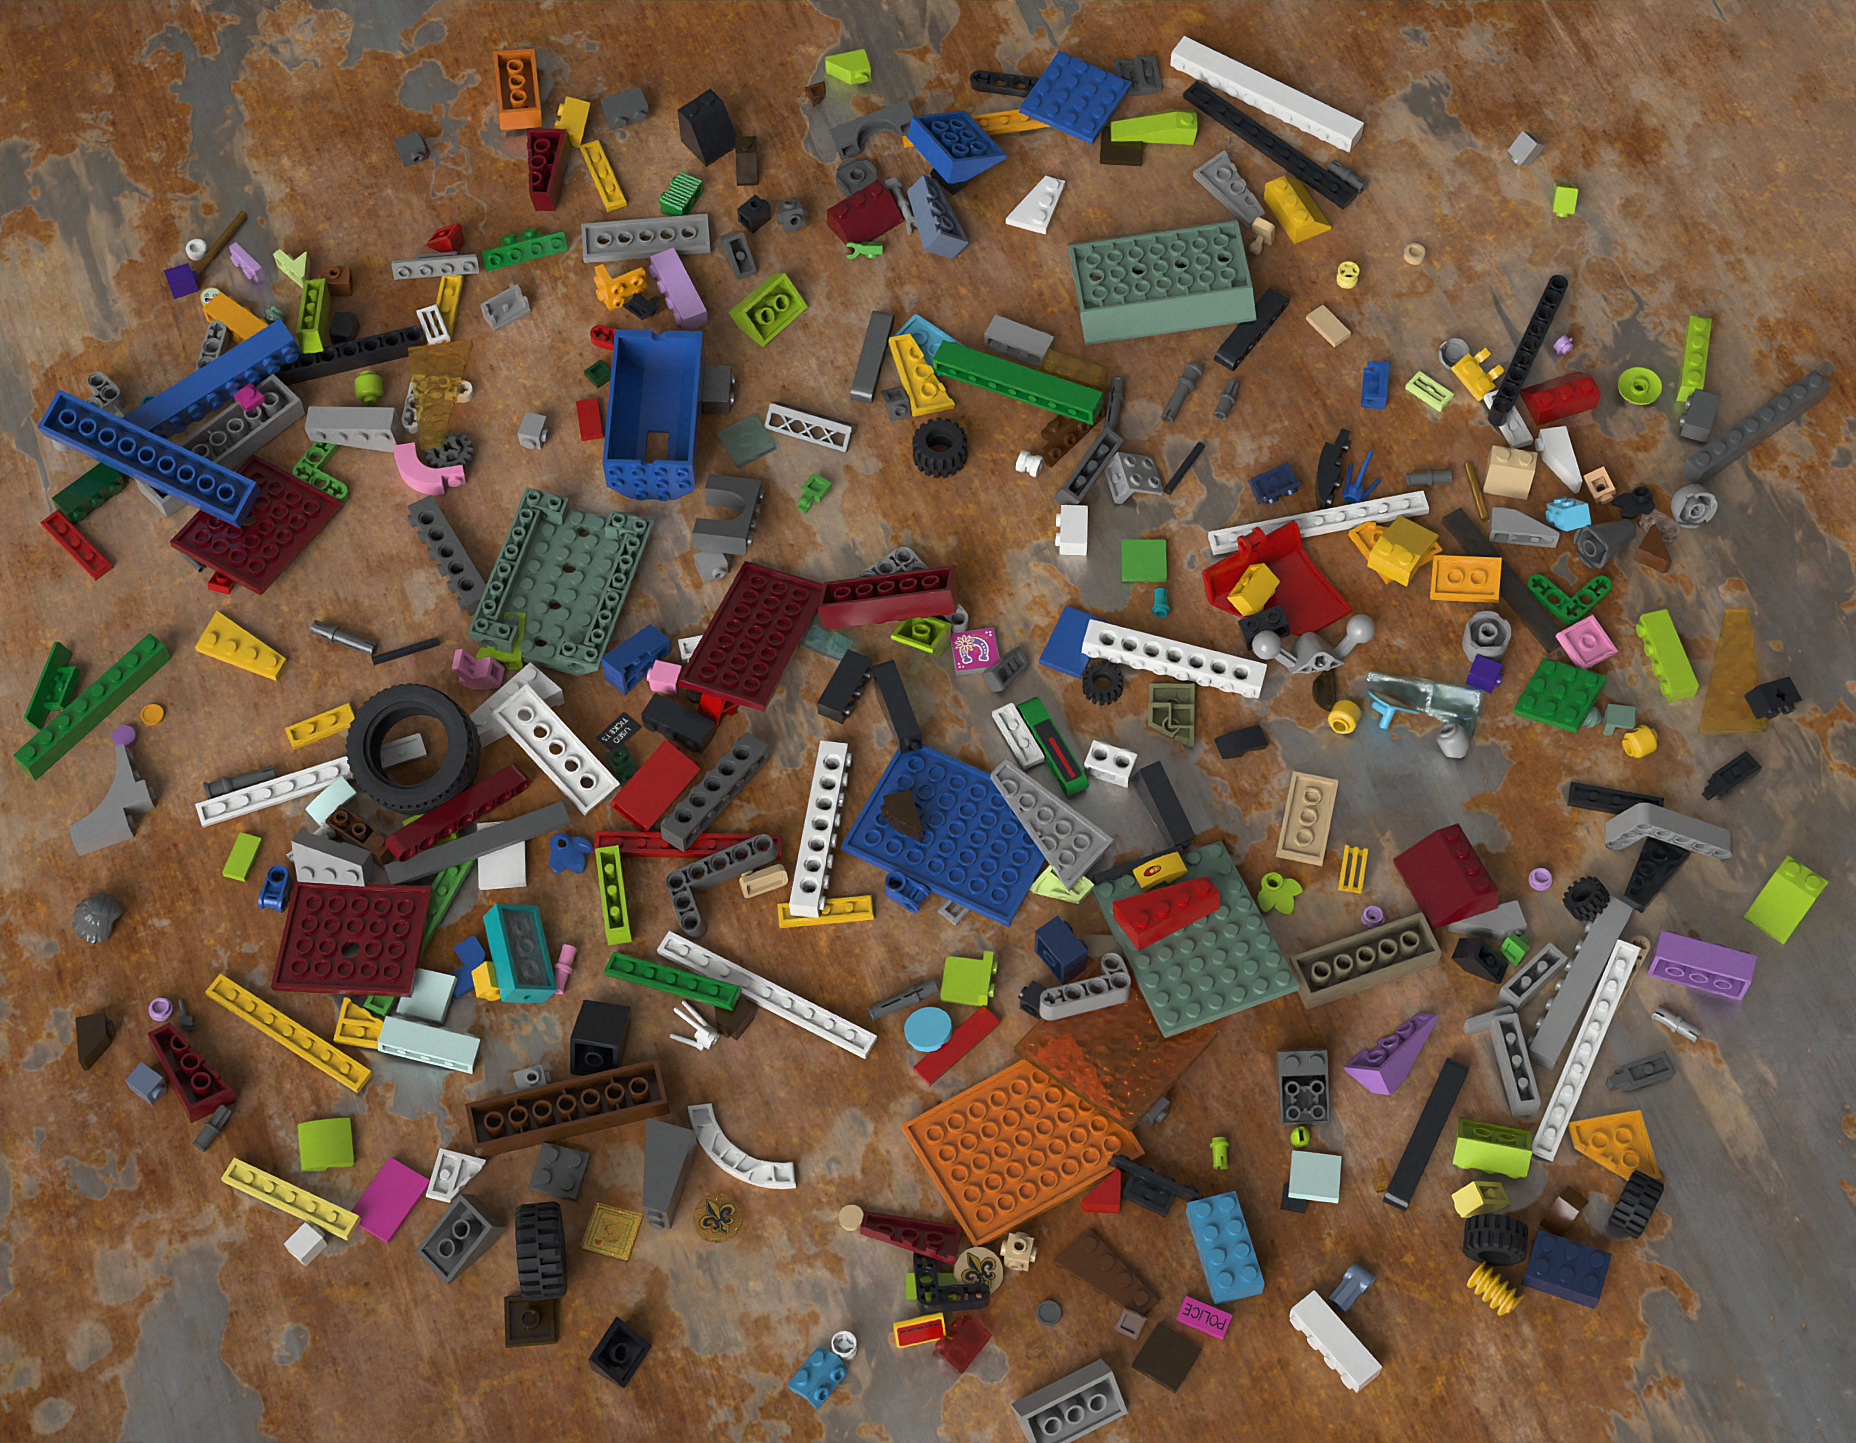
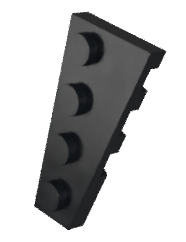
[1622,836,1691,913]

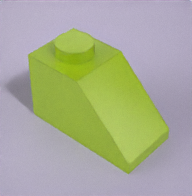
[825,49,871,85]
[1552,181,1578,217]

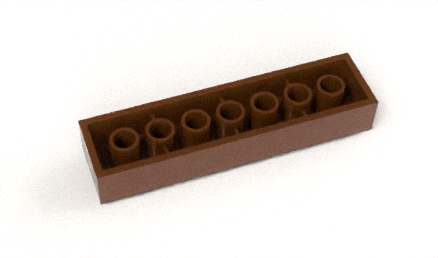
[465,1059,670,1159]

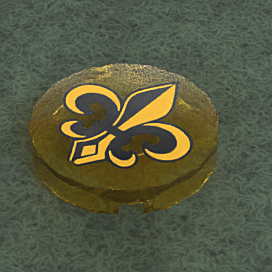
[693,1194,743,1243]

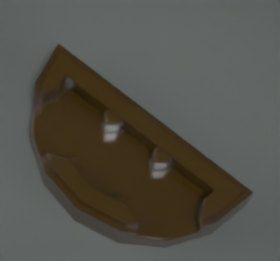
[1312,669,1337,712]

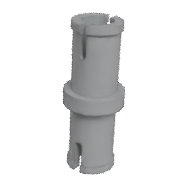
[1652,1005,1703,1043]

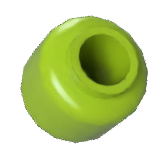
[354,371,384,405]

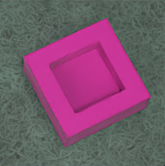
[233,383,265,413]

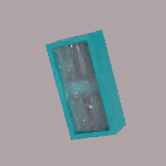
[483,903,557,1004]

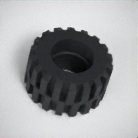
[912,418,967,478]
[1608,1170,1664,1239]
[1463,1214,1528,1266]

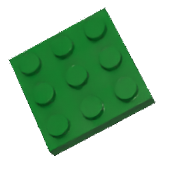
[1513,658,1607,734]

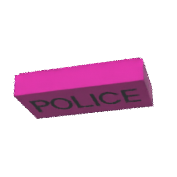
[1176,1296,1233,1340]

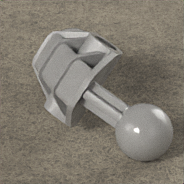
[1252,614,1376,674]

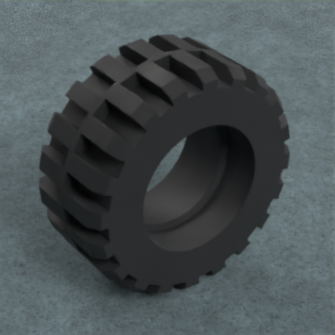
[515,1201,567,1301]

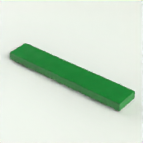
[604,952,742,1011]

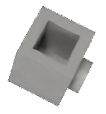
[1508,131,1546,166]
[518,412,549,450]
[694,551,730,583]
[513,1064,552,1091]

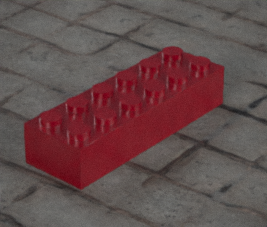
[817,565,961,630]

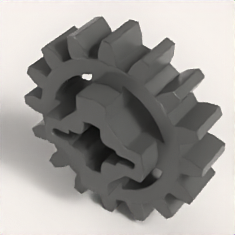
[425,429,474,469]

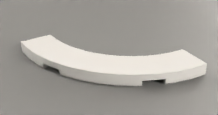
[688,1103,796,1189]

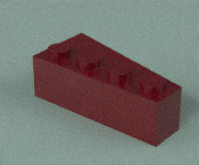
[526,128,572,211]
[147,1023,236,1123]

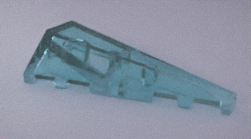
[1366,671,1485,738]

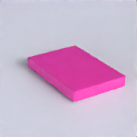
[351,1157,430,1244]

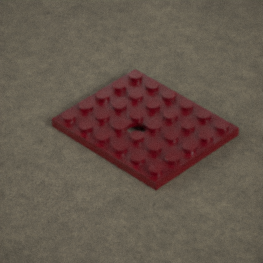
[170,454,343,596]
[271,880,434,998]

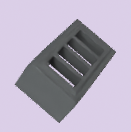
[982,646,1030,692]

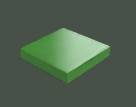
[1121,539,1167,582]

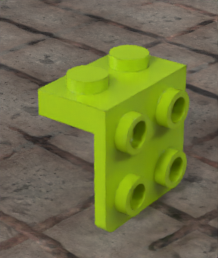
[940,951,998,1007]

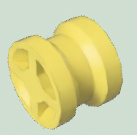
[1336,261,1359,289]

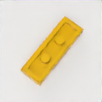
[285,703,355,750]

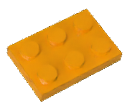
[1430,555,1502,603]

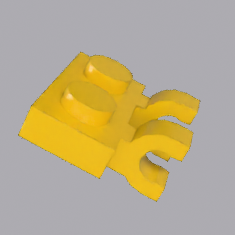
[1451,347,1505,401]

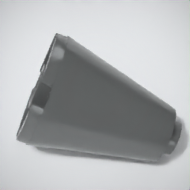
[1573,519,1636,569]

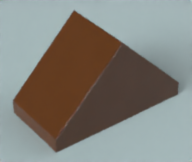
[1634,524,1672,573]
[1540,1187,1589,1237]

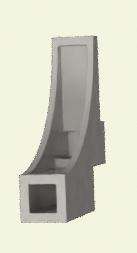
[68,744,157,856]

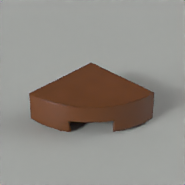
[805,81,826,107]

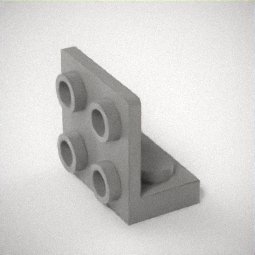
[1104,452,1164,504]

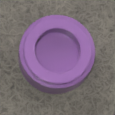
[112,725,137,749]

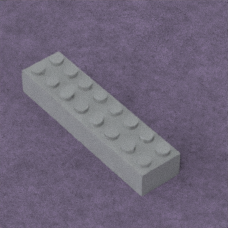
[135,374,305,518]

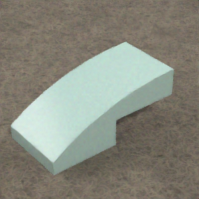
[306,776,357,826]

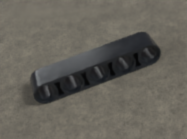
[1214,287,1290,371]

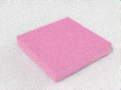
[1555,614,1618,670]

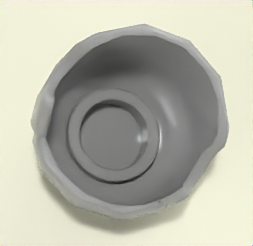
[1438,337,1471,371]

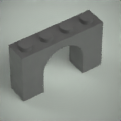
[692,474,765,556]

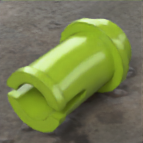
[1210,1137,1230,1170]

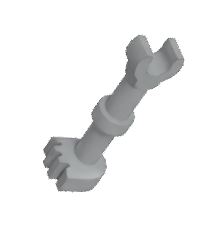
[883,177,918,235]

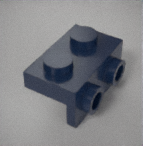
[1248,462,1303,505]

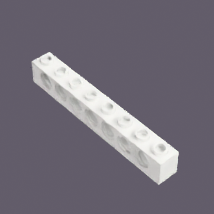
[1082,619,1267,698]
[789,741,852,918]

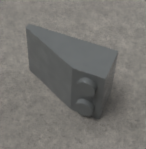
[415,1194,507,1284]

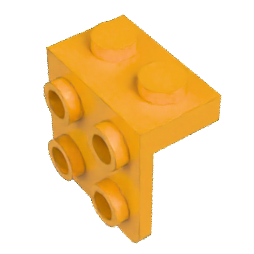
[594,264,648,311]

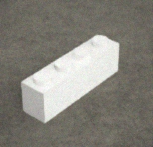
[1289,1290,1382,1393]

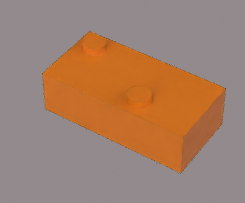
[493,49,542,130]

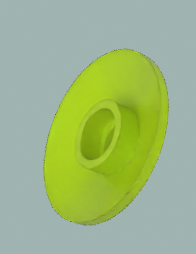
[1618,367,1662,405]

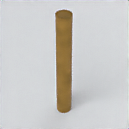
[1463,462,1489,522]

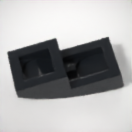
[1214,725,1269,759]

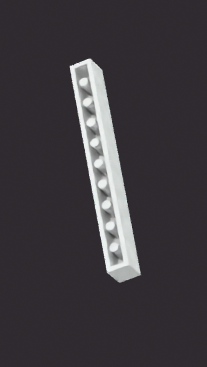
[1170,36,1364,153]

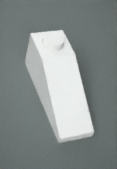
[1535,426,1582,494]

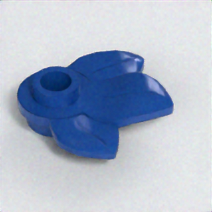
[549,833,594,874]

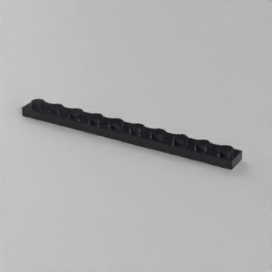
[1183,81,1357,210]

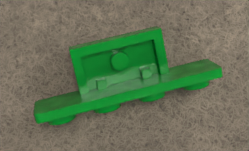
[481,227,568,271]
[23,642,81,730]

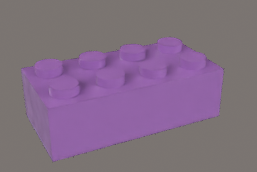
[1647,930,1757,1001]

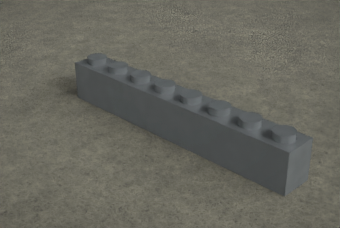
[1682,370,1830,485]

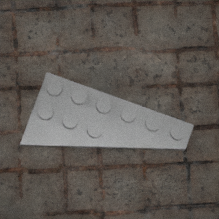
[990,759,1114,892]

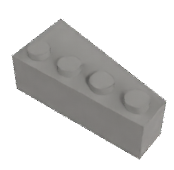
[305,406,405,453]

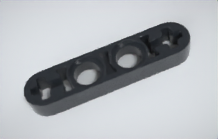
[970,70,1040,98]

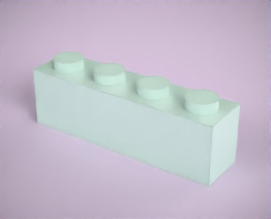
[378,1015,480,1074]

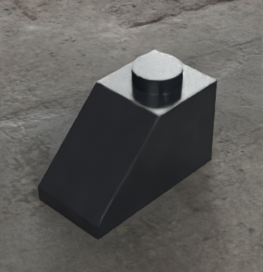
[1451,937,1508,984]

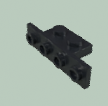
[1107,1154,1204,1217]

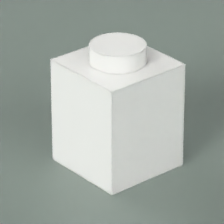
[284,1222,327,1267]

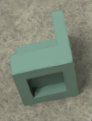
[1603,704,1636,736]

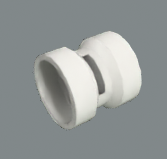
[1016,450,1044,478]
[831,1331,857,1363]

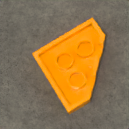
[1348,521,1443,585]
[1568,1110,1661,1181]

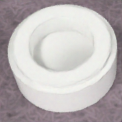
[186,239,208,260]

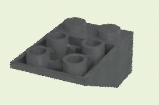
[1275,1047,1330,1125]

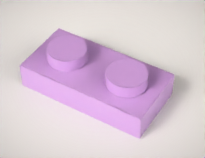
[229,242,266,284]

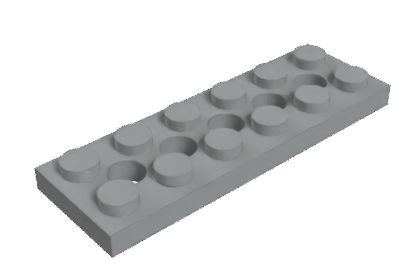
[581,214,711,263]

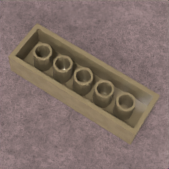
[1288,912,1442,1010]

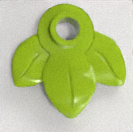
[1258,872,1303,914]

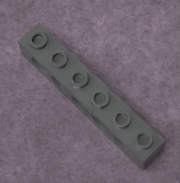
[407,495,486,616]
[661,732,770,852]

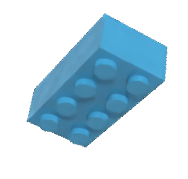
[1186,1191,1265,1305]

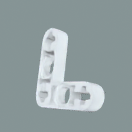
[401,376,474,434]

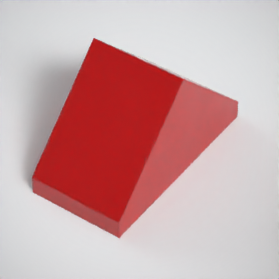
[426,223,465,253]
[1081,1168,1121,1214]

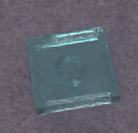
[717,414,776,468]

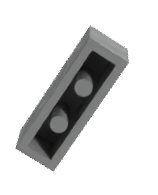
[984,315,1054,368]
[1497,942,1568,1013]

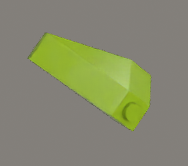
[1110,108,1198,145]

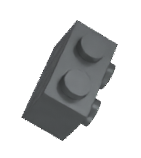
[600,87,650,130]
[1679,389,1721,443]

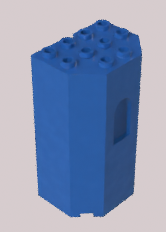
[603,329,706,501]

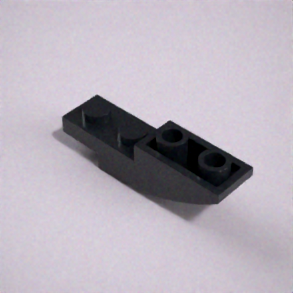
[1315,428,1352,511]

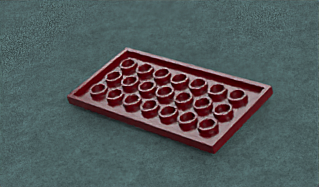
[678,561,823,712]

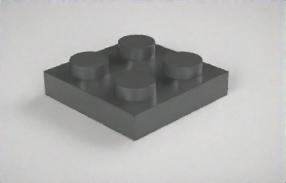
[528,1142,591,1202]

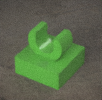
[1499,932,1531,967]

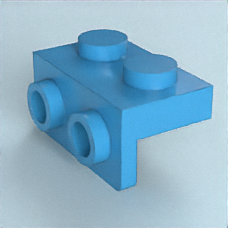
[787,1346,849,1409]

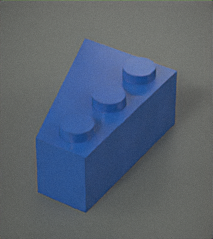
[601,624,672,696]

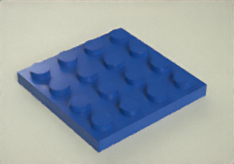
[1019,51,1132,145]

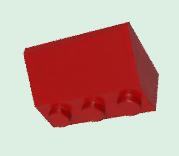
[1520,371,1601,426]

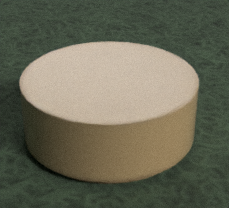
[1404,243,1426,265]
[839,1205,863,1231]

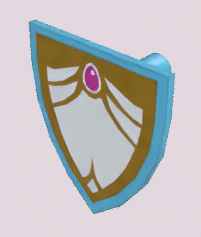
[1368,688,1419,729]

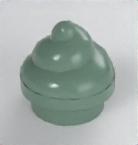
[265,305,286,325]
[1583,706,1603,728]

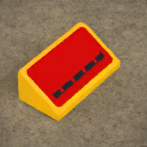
[893,1312,946,1348]

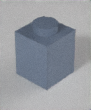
[125,1062,168,1105]

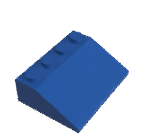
[907,110,1007,184]

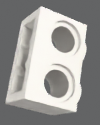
[1084,740,1137,788]

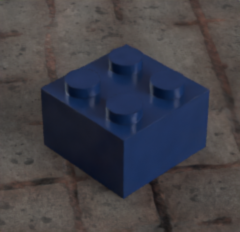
[1034,916,1088,985]

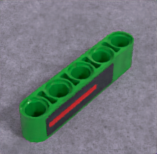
[1016,696,1089,797]

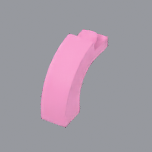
[393,442,466,495]

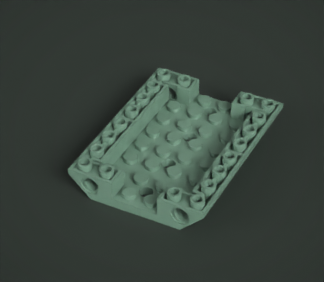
[1067,218,1256,345]
[467,487,654,676]

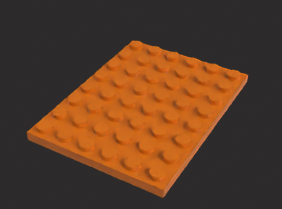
[901,1034,1145,1247]

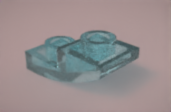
[802,624,855,661]

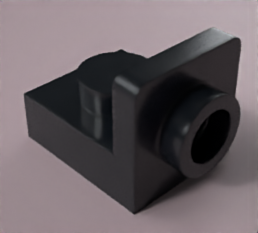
[622,293,660,320]

